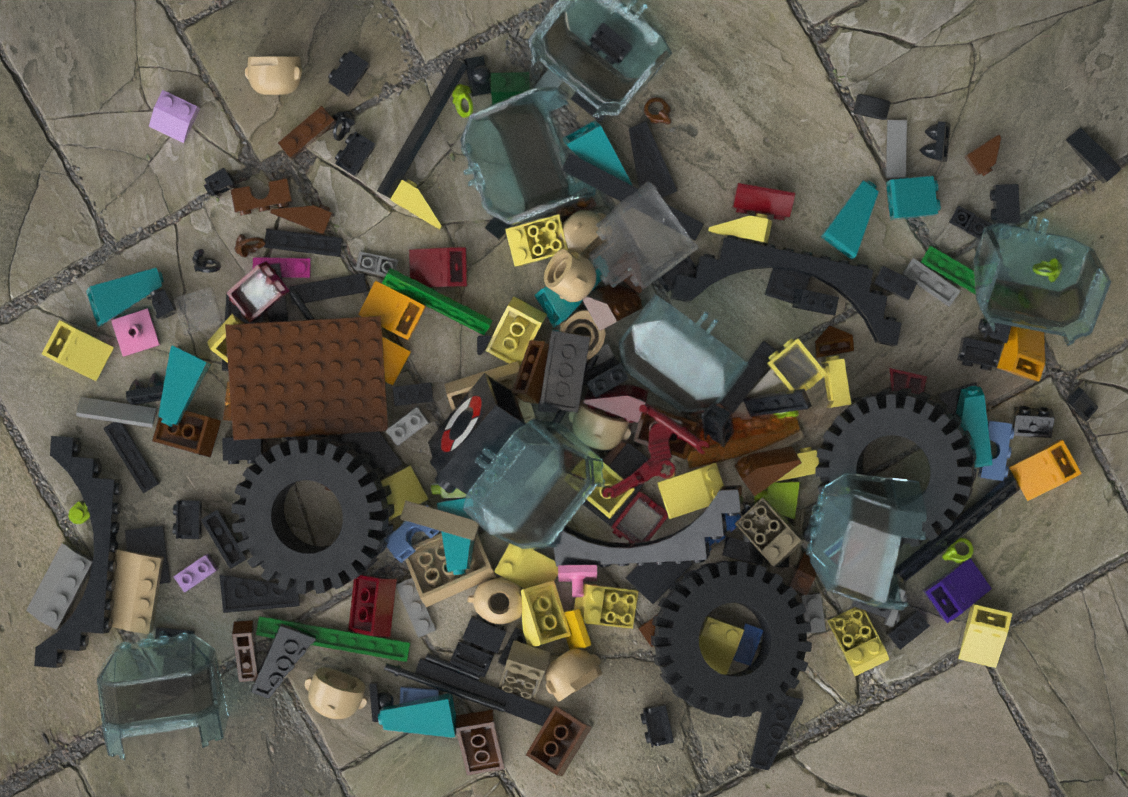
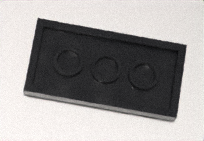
[540,330,591,413]
[581,443,649,526]

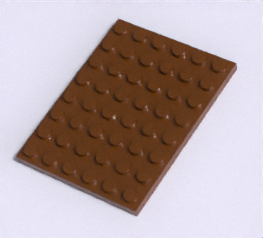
[225,315,388,440]

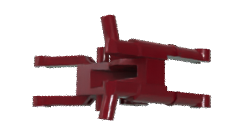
[602,404,709,499]

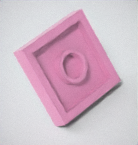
[111,309,160,357]
[558,565,597,597]

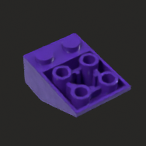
[923,558,992,623]

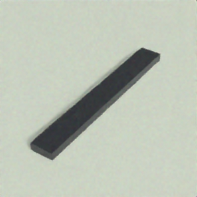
[377,59,467,199]
[561,153,704,241]
[892,475,1020,585]
[415,658,553,726]

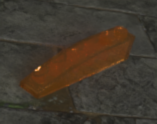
[686,416,800,469]

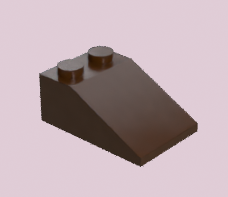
[152,411,221,458]
[734,446,802,496]
[456,709,505,776]

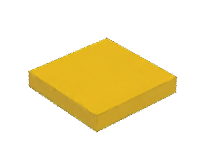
[564,609,591,650]

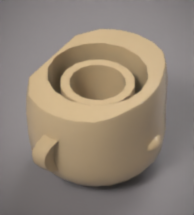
[245,57,302,95]
[558,210,612,259]
[544,249,596,302]
[559,310,606,360]
[569,399,631,450]
[467,577,523,624]
[545,648,603,702]
[305,667,367,719]

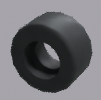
[853,94,891,120]

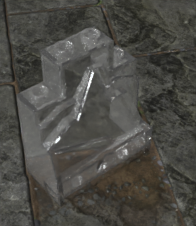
[588,181,699,289]

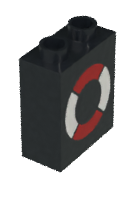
[428,373,526,496]

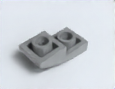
[355,251,398,276]

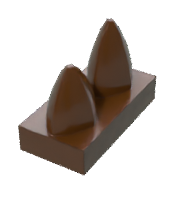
[554,188,597,222]

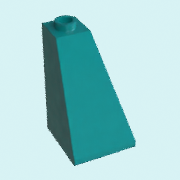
[562,120,633,186]
[820,180,879,260]
[534,255,609,328]
[86,267,164,328]
[158,345,211,427]
[955,386,992,468]
[437,497,481,575]
[378,693,457,738]

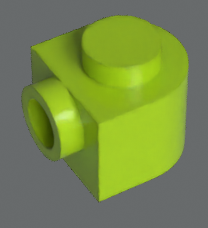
[68,501,90,524]

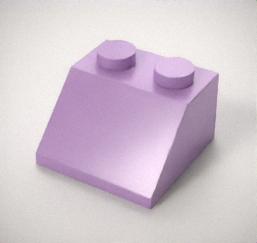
[149,90,200,143]

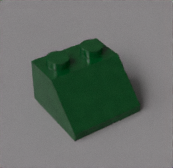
[491,72,531,114]

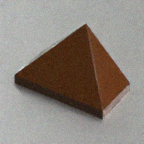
[815,325,854,358]

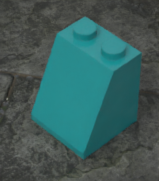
[886,176,941,221]

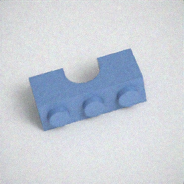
[978,420,1014,481]
[385,505,440,563]

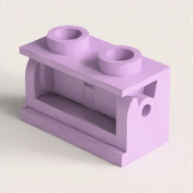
[174,554,219,592]

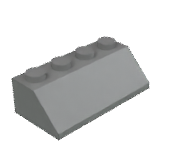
[26,543,93,630]

